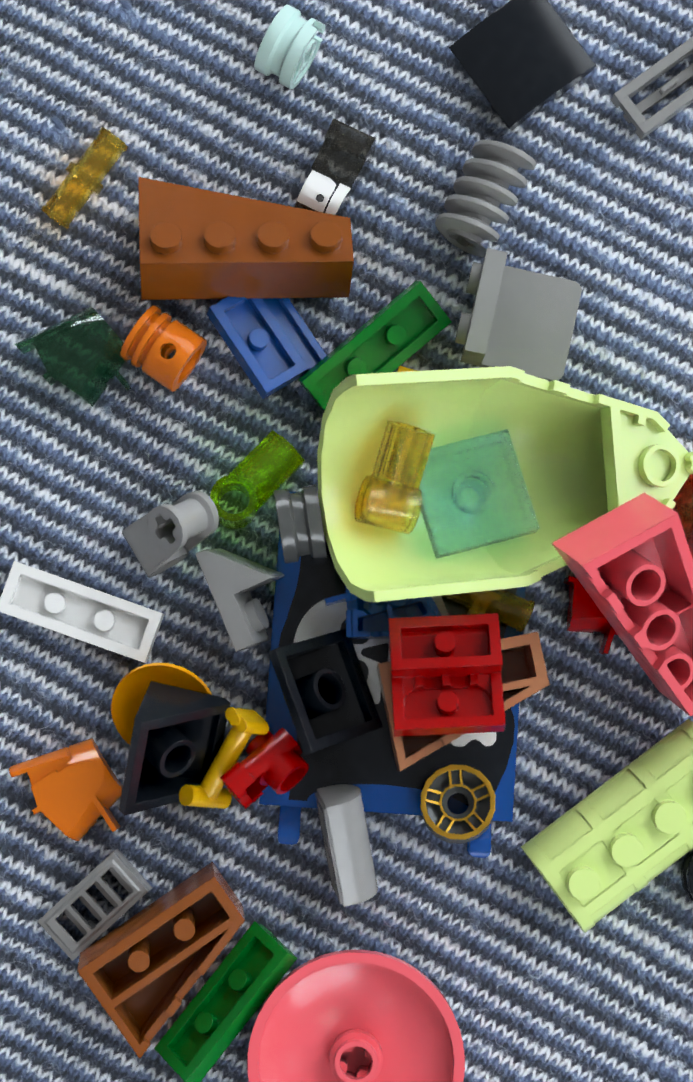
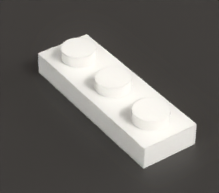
[0,561,164,663]

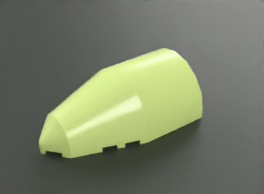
[317,366,693,602]

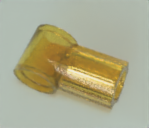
[355,420,435,534]

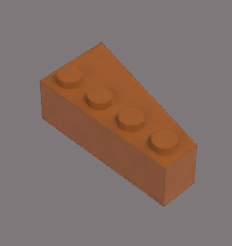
[138,177,354,300]

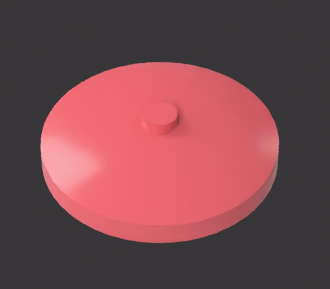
[247,950,465,1082]

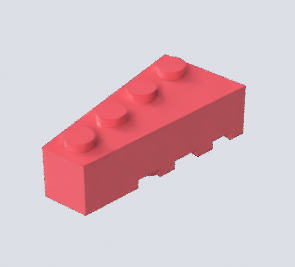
[552,493,693,716]

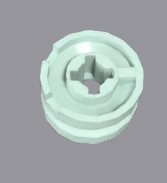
[254,4,325,89]

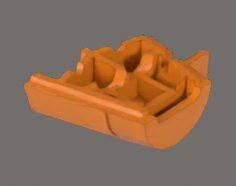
[9,738,123,841]

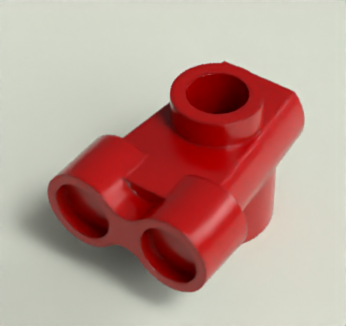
[220,727,309,809]

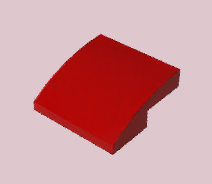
[388,613,506,737]

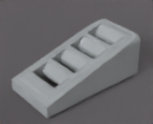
[37,848,153,961]

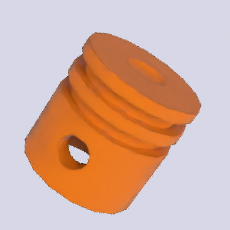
[120,305,207,392]

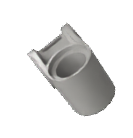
[122,490,219,578]

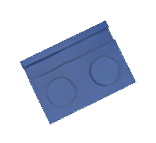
[206,297,327,399]

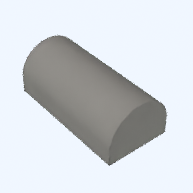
[315,784,378,907]

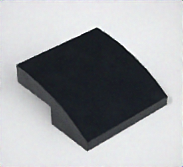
[449,0,597,130]

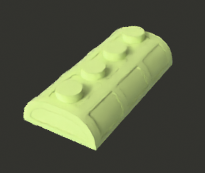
[521,719,693,933]

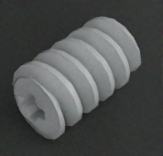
[435,140,537,257]

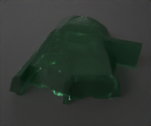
[15,306,131,407]

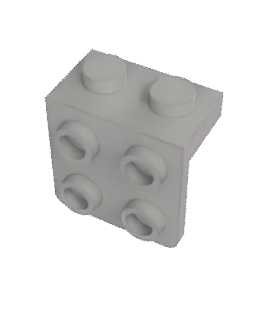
[455,248,582,381]

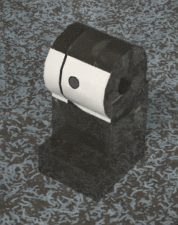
[295,118,376,216]

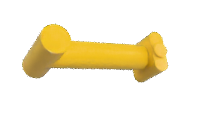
[179,707,269,809]

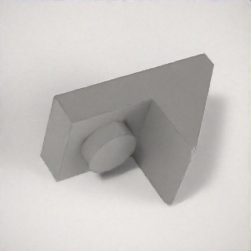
[195,548,285,652]

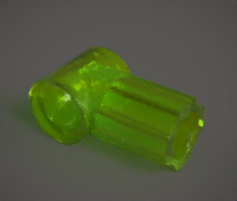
[210,430,305,529]

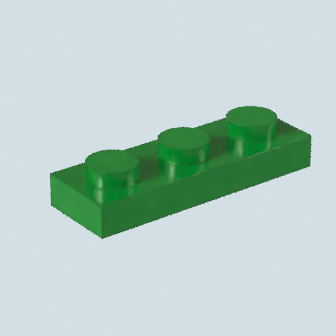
[298,281,452,412]
[154,921,297,1082]

